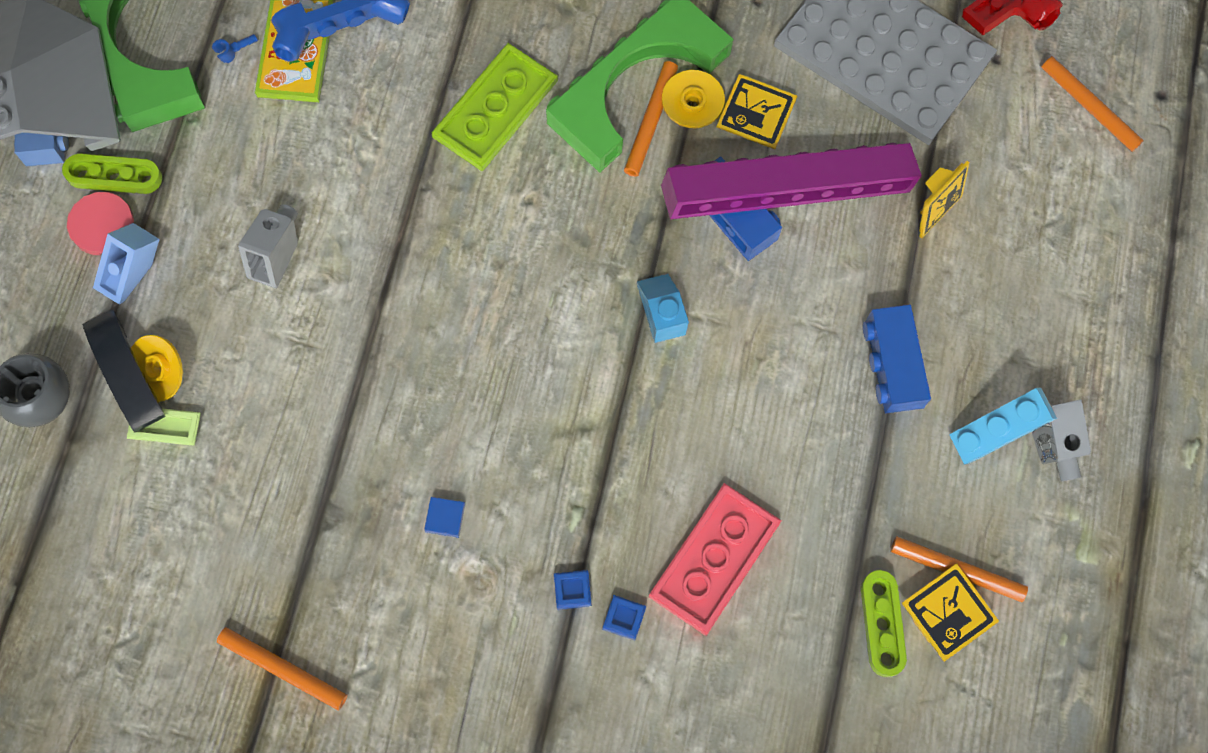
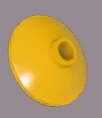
[662,70,725,128]
[131,335,183,402]

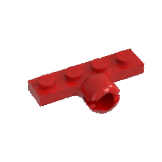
[962,0,1063,35]

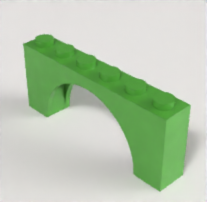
[79,0,205,132]
[546,0,734,173]

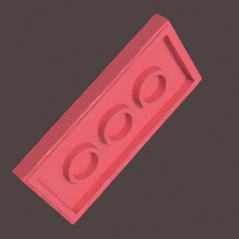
[648,483,782,636]

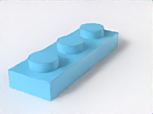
[949,388,1057,465]

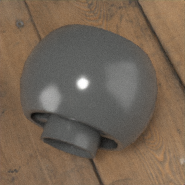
[0,353,70,428]

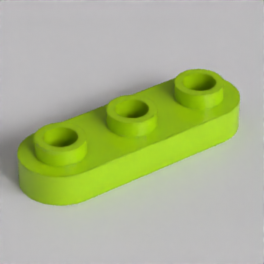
[62,154,162,194]
[861,570,907,677]

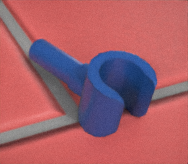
[212,34,258,63]

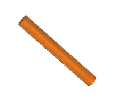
[1041,56,1144,152]
[624,61,678,177]
[890,536,1028,602]
[217,627,348,711]

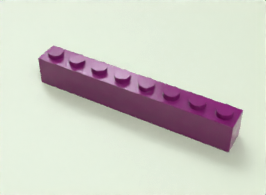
[661,142,922,220]

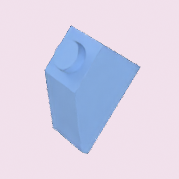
[93,223,159,304]

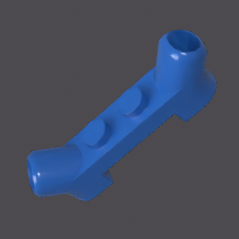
[271,0,410,62]

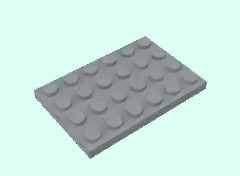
[774,0,997,145]

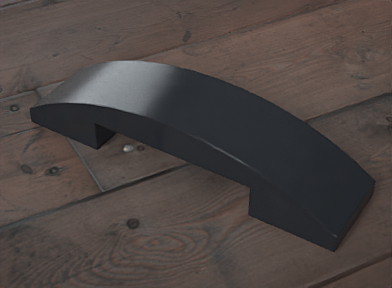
[82,309,166,433]

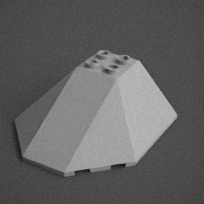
[0,0,121,151]

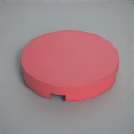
[67,192,134,255]

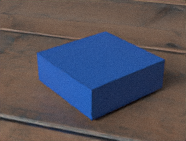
[424,497,465,538]
[554,570,592,610]
[602,595,647,641]

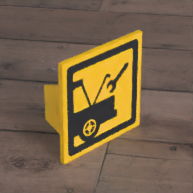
[716,74,798,149]
[919,161,970,238]
[902,563,999,662]

